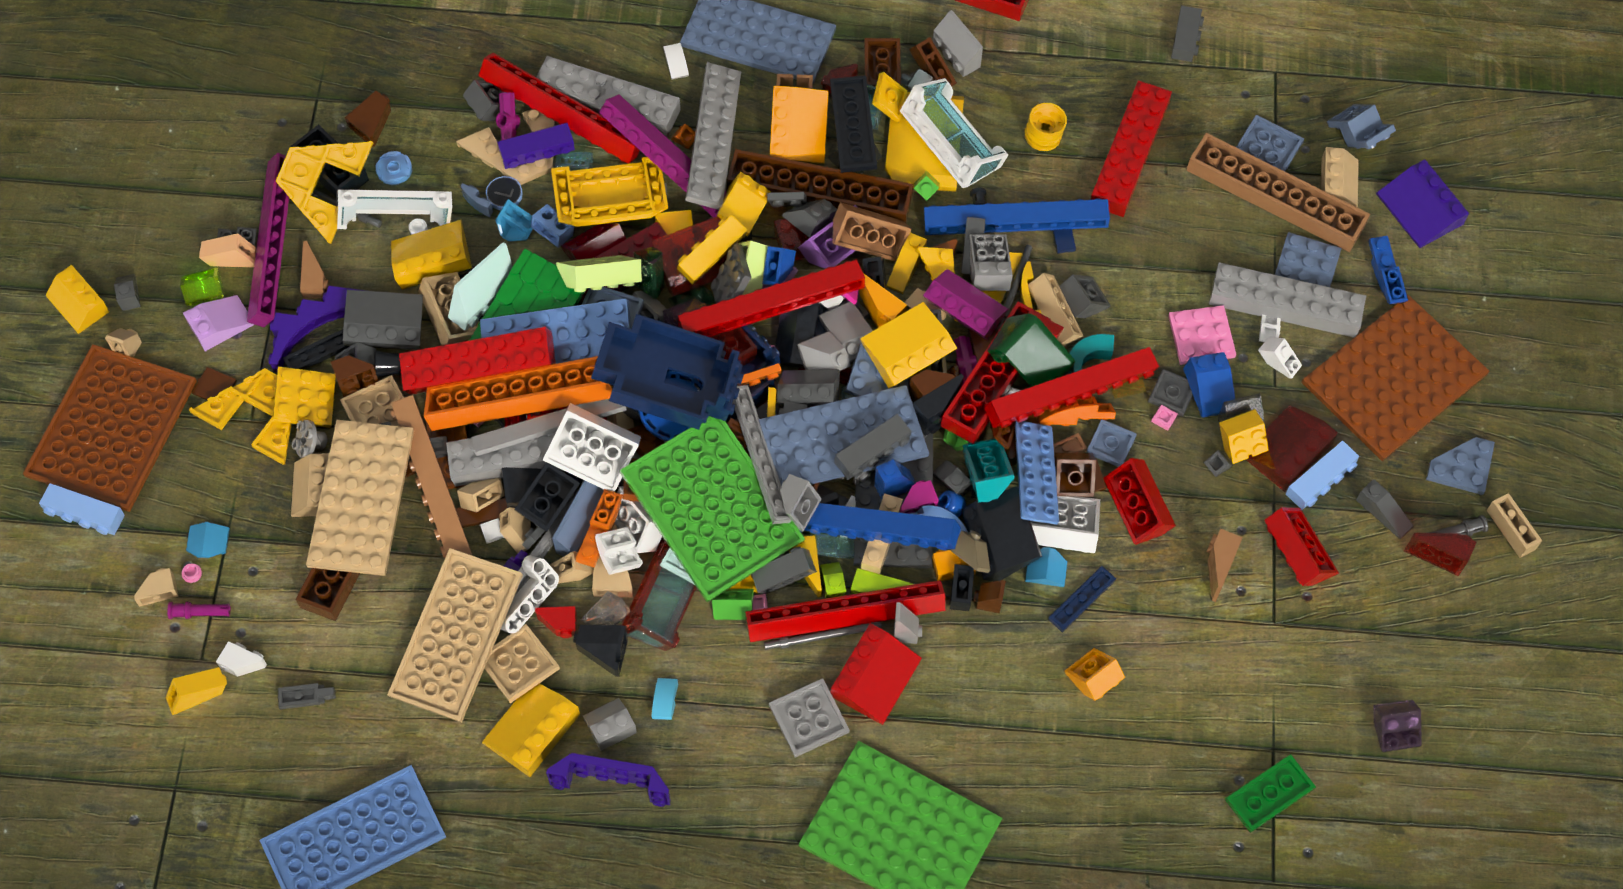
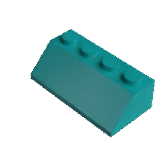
[962,439,1015,502]

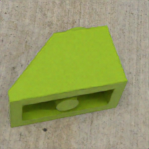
[820,562,846,599]

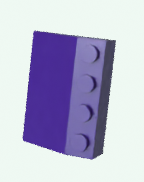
[1376,159,1469,248]

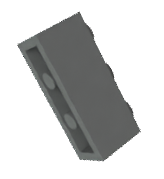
[1171,5,1204,62]
[751,547,817,594]

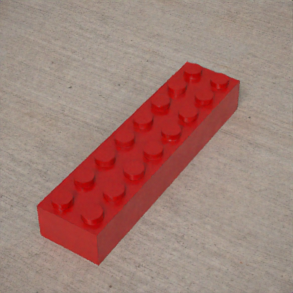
[1091,80,1172,217]
[941,302,1051,444]
[399,327,556,395]

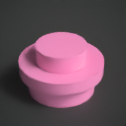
[182,564,202,583]

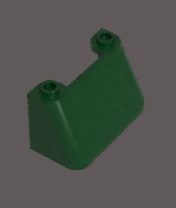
[987,314,1075,389]

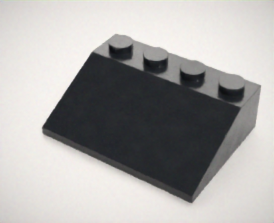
[961,486,1042,582]

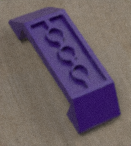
[546,753,671,807]

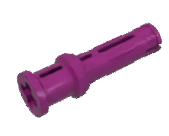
[167,601,231,619]

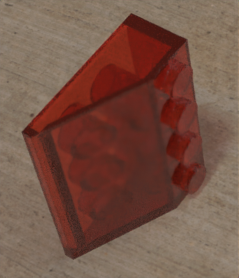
[651,216,733,296]
[1245,405,1338,492]

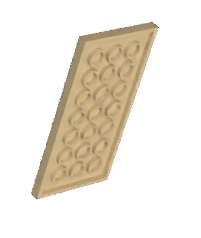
[306,420,414,576]
[387,548,523,723]

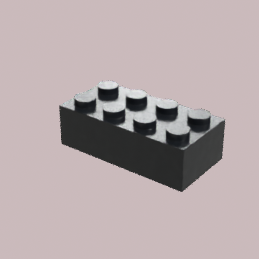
[290,124,369,197]

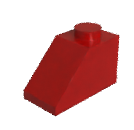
[535,606,577,638]

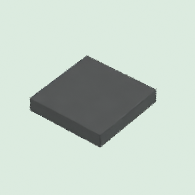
[1148,369,1193,417]

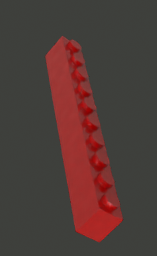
[479,53,640,164]
[678,260,865,337]
[984,347,1159,428]
[745,580,946,642]

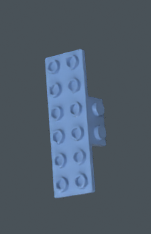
[1015,421,1059,525]

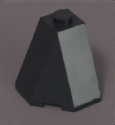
[573,625,628,677]

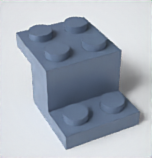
[1327,104,1396,149]

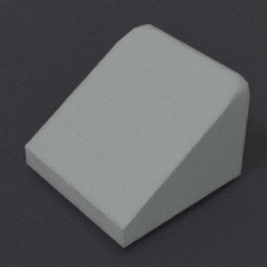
[908,69,933,93]

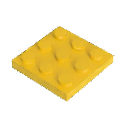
[273,367,336,428]

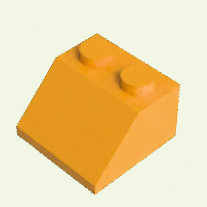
[1064,648,1125,701]

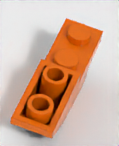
[1037,396,1116,426]
[576,489,623,568]

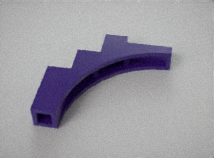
[269,286,366,372]

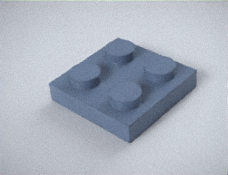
[1086,419,1137,467]

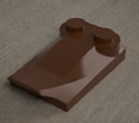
[864,38,901,99]

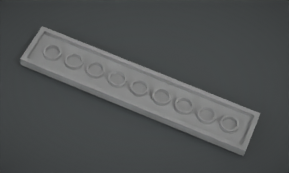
[685,62,741,210]

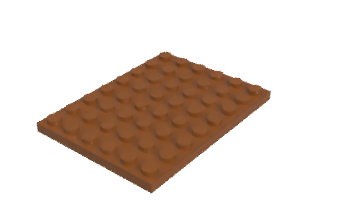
[1301,295,1490,461]
[23,344,197,512]

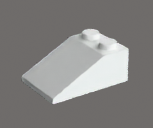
[614,486,662,553]

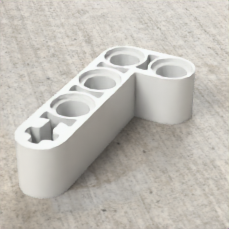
[500,555,559,633]

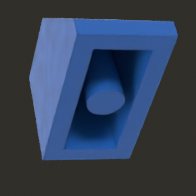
[762,246,796,285]

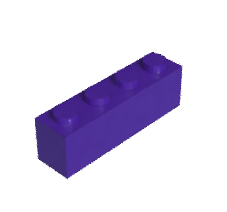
[497,123,575,169]

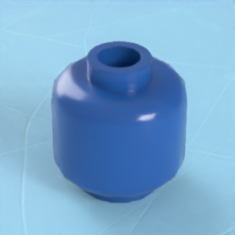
[938,490,966,517]

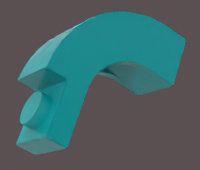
[1068,334,1114,374]

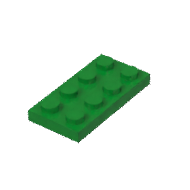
[1225,754,1316,833]

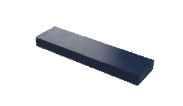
[1048,566,1116,633]

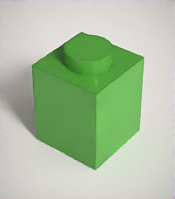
[914,171,940,201]

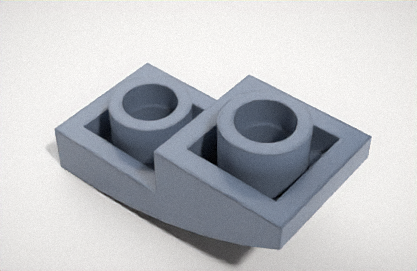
[461,183,493,217]

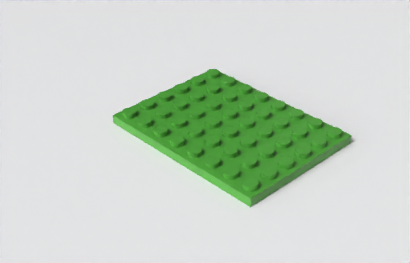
[620,416,805,602]
[799,741,1002,889]

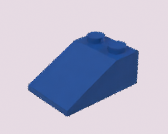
[1183,352,1237,418]

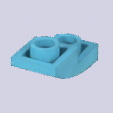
[652,678,678,720]

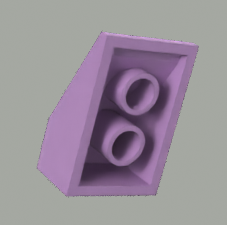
[183,295,254,351]

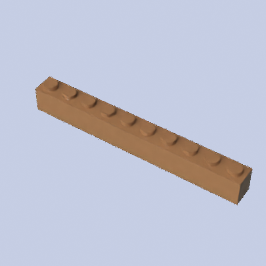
[390,395,473,558]

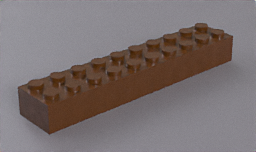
[727,149,914,223]

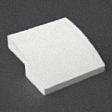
[595,527,643,575]

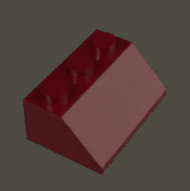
[561,222,626,261]

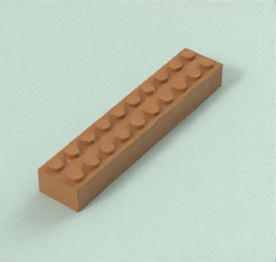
[1186,133,1370,252]

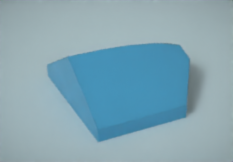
[496,199,533,241]
[186,522,230,558]
[1025,547,1067,587]

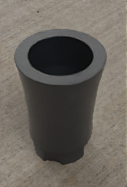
[375,351,401,377]

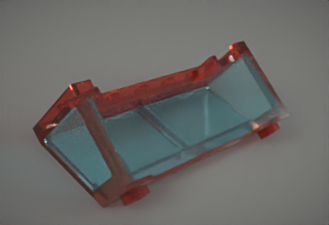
[622,536,696,651]

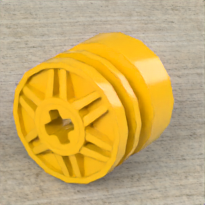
[1025,103,1067,151]

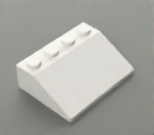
[543,403,641,492]
[1030,496,1100,553]

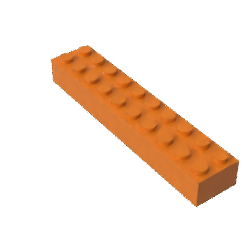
[424,356,614,431]

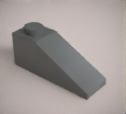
[1356,479,1413,539]

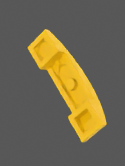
[1020,261,1041,313]

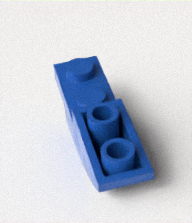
[1368,236,1408,304]

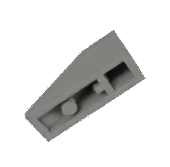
[894,602,922,644]

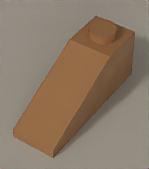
[300,241,330,299]

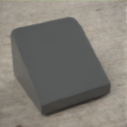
[1204,450,1233,477]

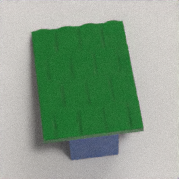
[469,249,587,341]

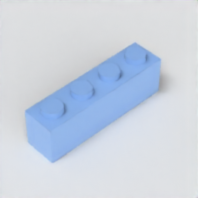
[1286,441,1359,510]
[39,483,125,535]

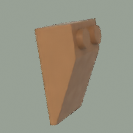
[1207,528,1243,602]

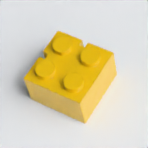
[1219,409,1269,464]

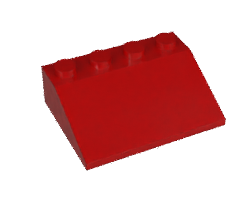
[831,623,922,725]

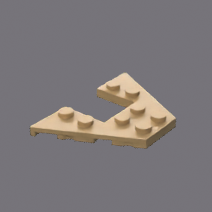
[456,109,555,185]

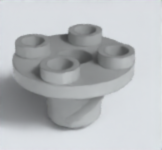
[292,420,327,458]

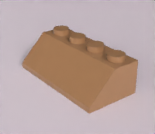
[833,202,912,262]

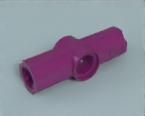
[496,92,520,141]
[954,336,977,386]

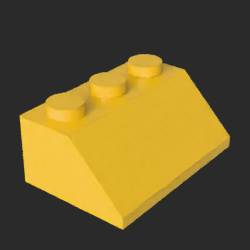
[46,265,109,334]

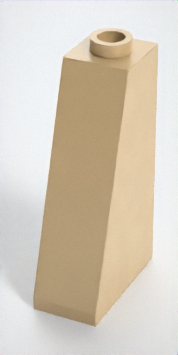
[592,524,633,598]

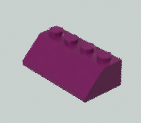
[923,269,1009,341]

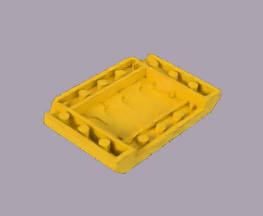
[885,92,964,192]
[551,157,668,227]

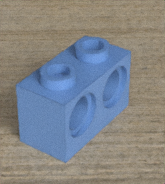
[531,204,574,248]

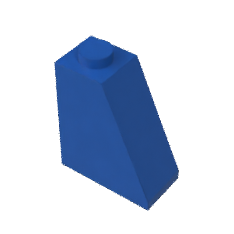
[874,459,916,500]

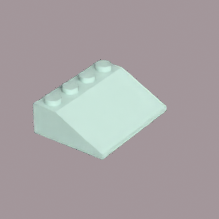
[448,242,513,331]

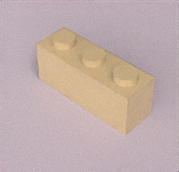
[1486,493,1542,558]

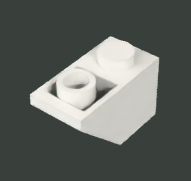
[1258,337,1302,379]
[216,641,267,677]

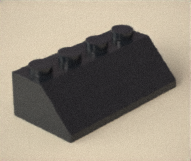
[775,302,821,368]

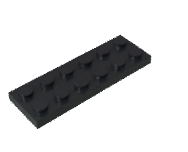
[830,75,877,173]

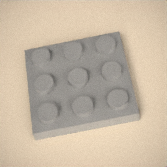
[769,678,850,757]

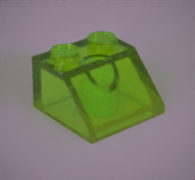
[180,267,224,307]

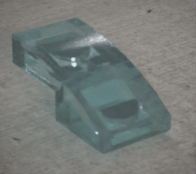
[816,534,855,559]

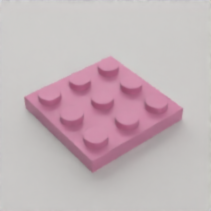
[1168,305,1236,365]

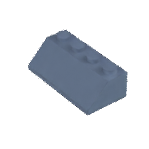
[552,480,604,557]

